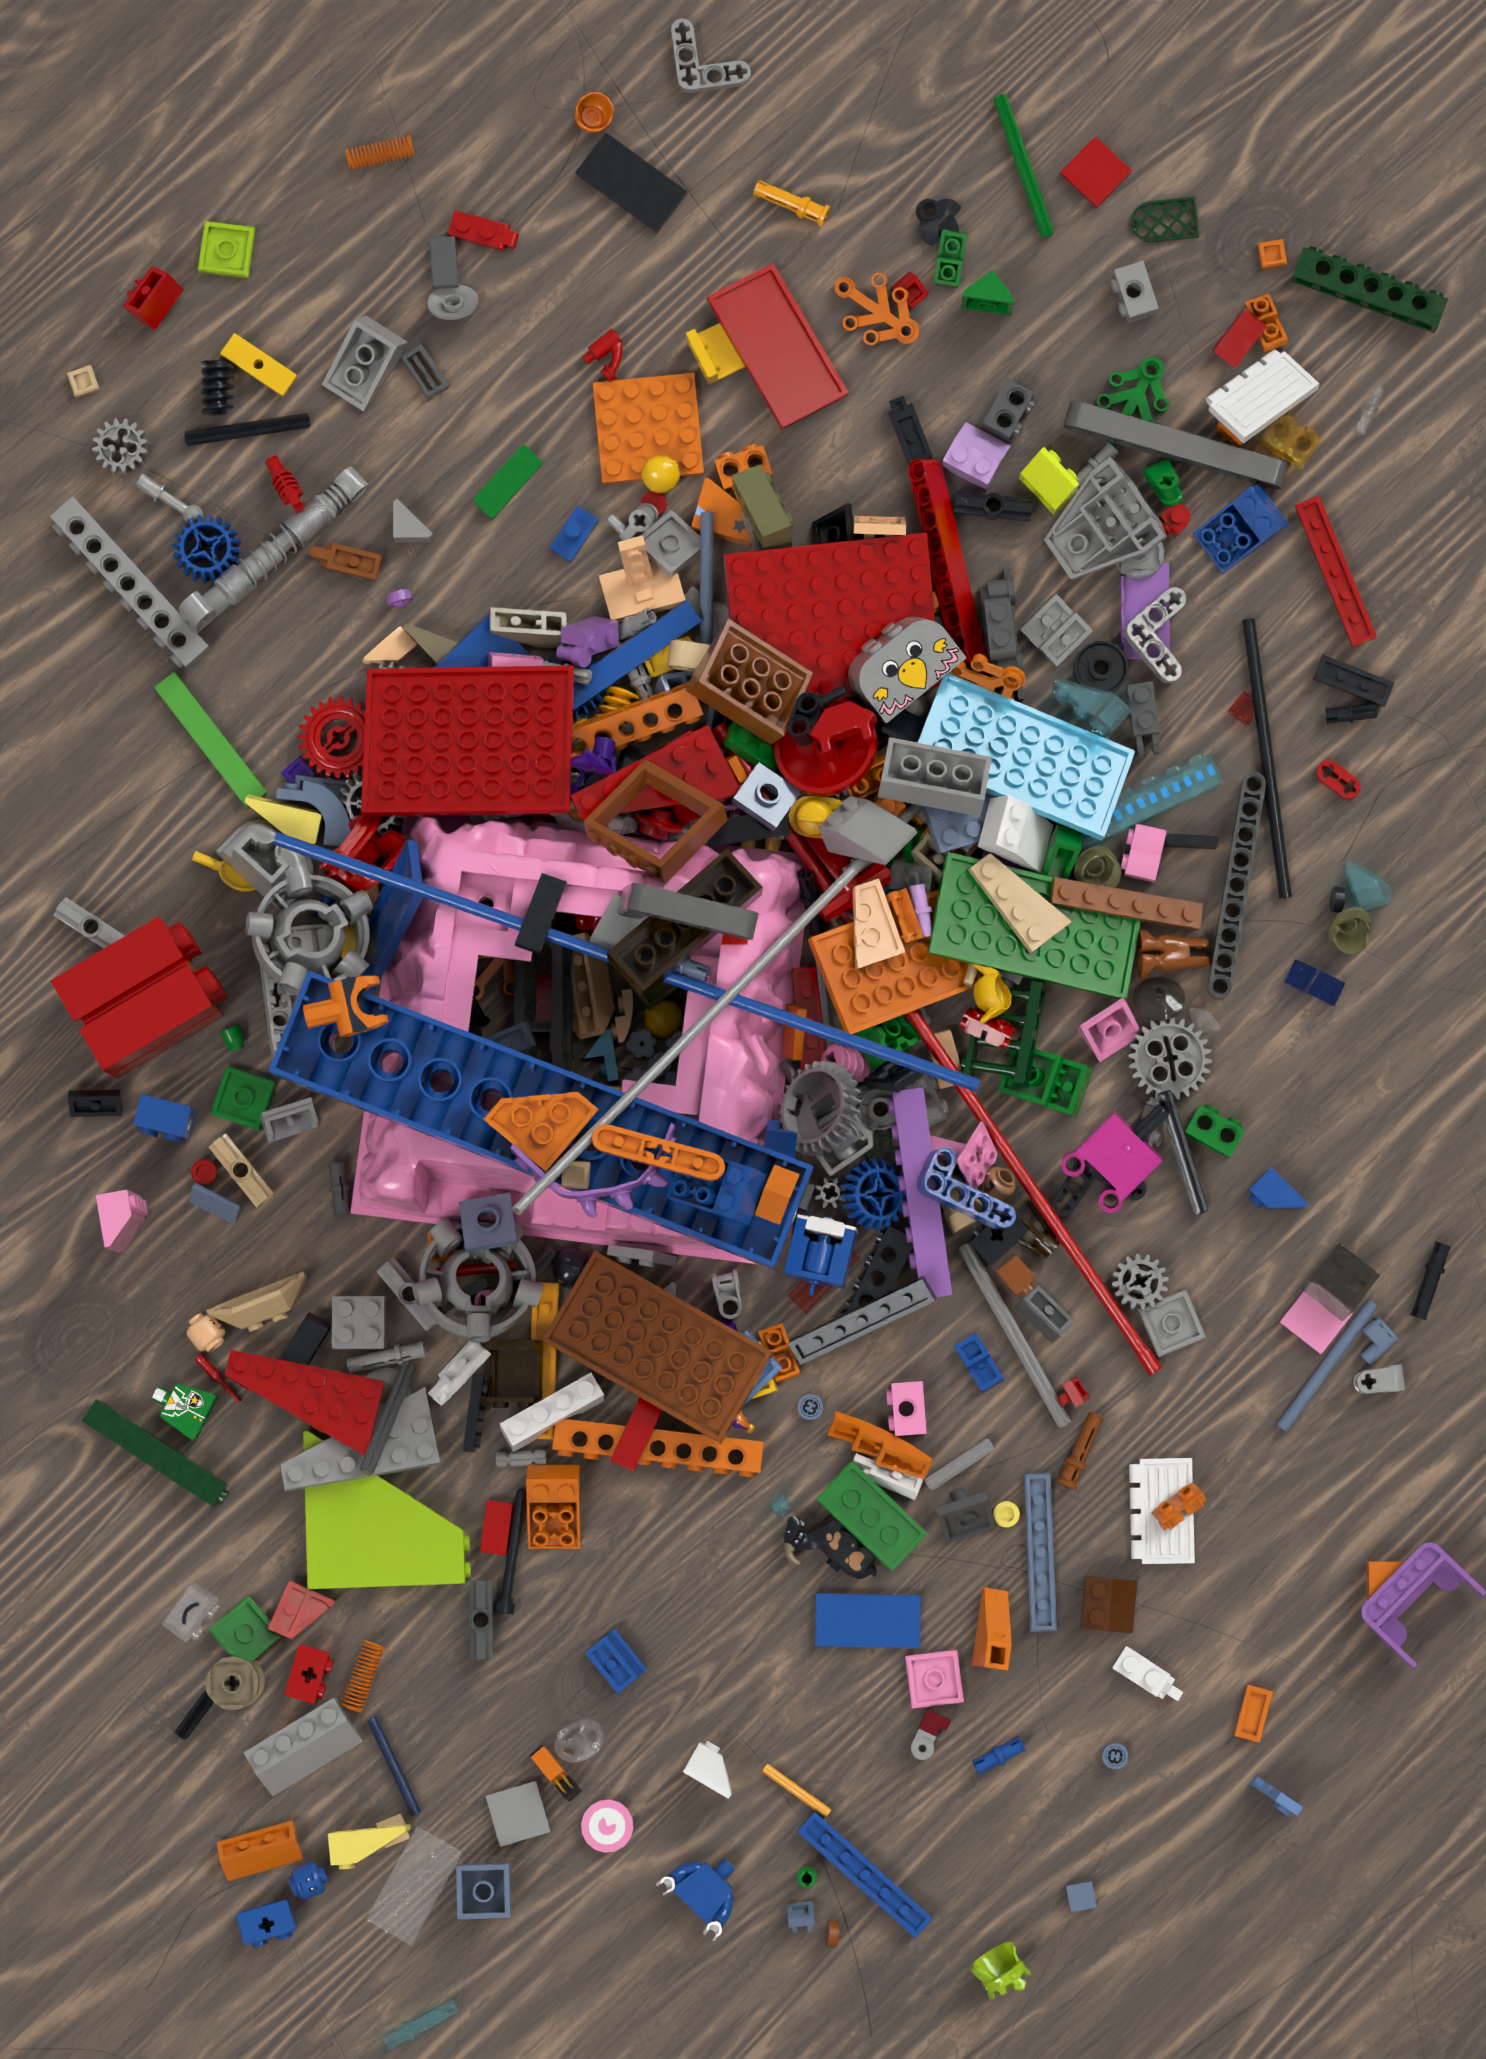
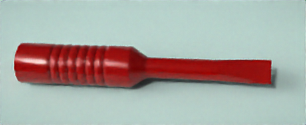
[194,1353,241,1403]

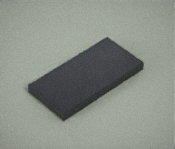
[575,133,687,233]

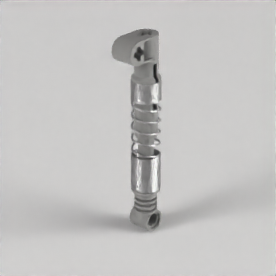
[179,466,369,634]

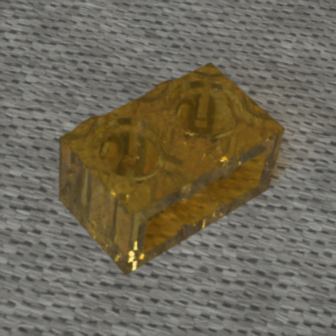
[1259,414,1321,470]

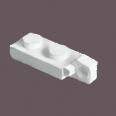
[428,1341,491,1406]
[853,1453,923,1500]
[1112,1646,1183,1701]

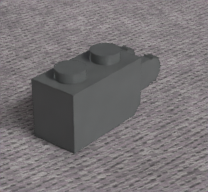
[1125,681,1160,757]

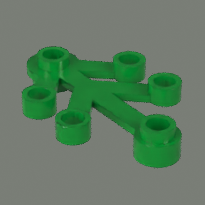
[1096,357,1169,446]

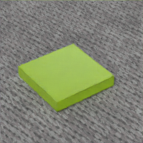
[198,221,256,279]

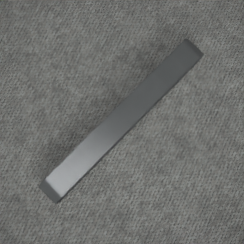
[1063,401,1288,490]
[1207,772,1266,1000]

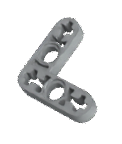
[671,19,751,93]
[1123,587,1186,683]

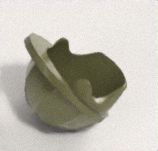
[1074,846,1122,888]
[1328,907,1372,955]

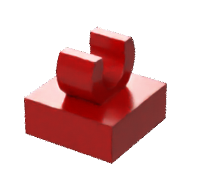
[1057,1376,1090,1407]

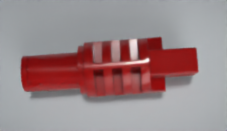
[265,455,306,514]

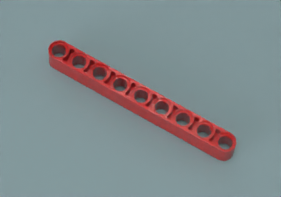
[908,459,988,680]

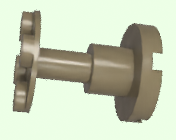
[205,1656,265,1710]

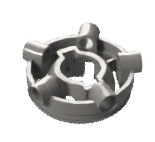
[245,865,373,994]
[412,1218,544,1343]

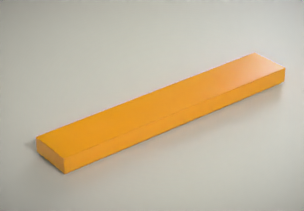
[531,1282,559,1440]

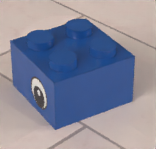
[133,1094,198,1144]

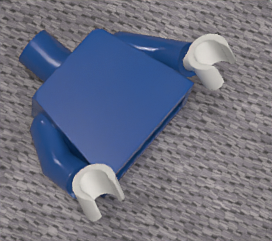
[656,1858,735,1941]

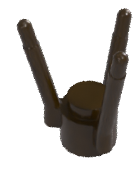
[997,1200,1060,1258]

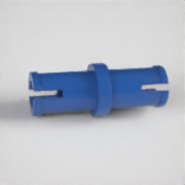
[972,1736,1026,1775]

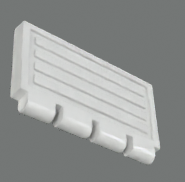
[1206,349,1319,443]
[1129,1458,1195,1564]

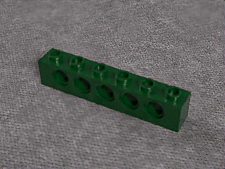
[1291,246,1448,333]

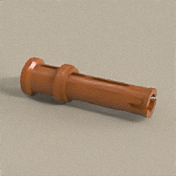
[1055,1411,1104,1491]

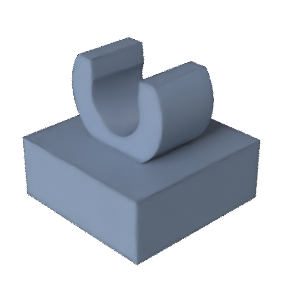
[787,1901,815,1933]

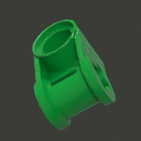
[1143,458,1183,507]

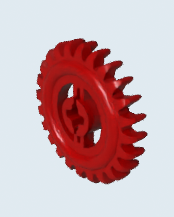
[297,696,366,781]

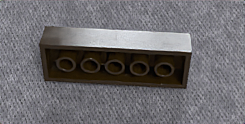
[607,849,763,998]

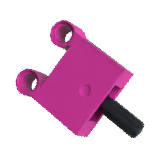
[1062,1105,1169,1213]

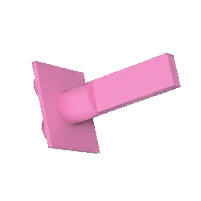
[930,1121,998,1189]

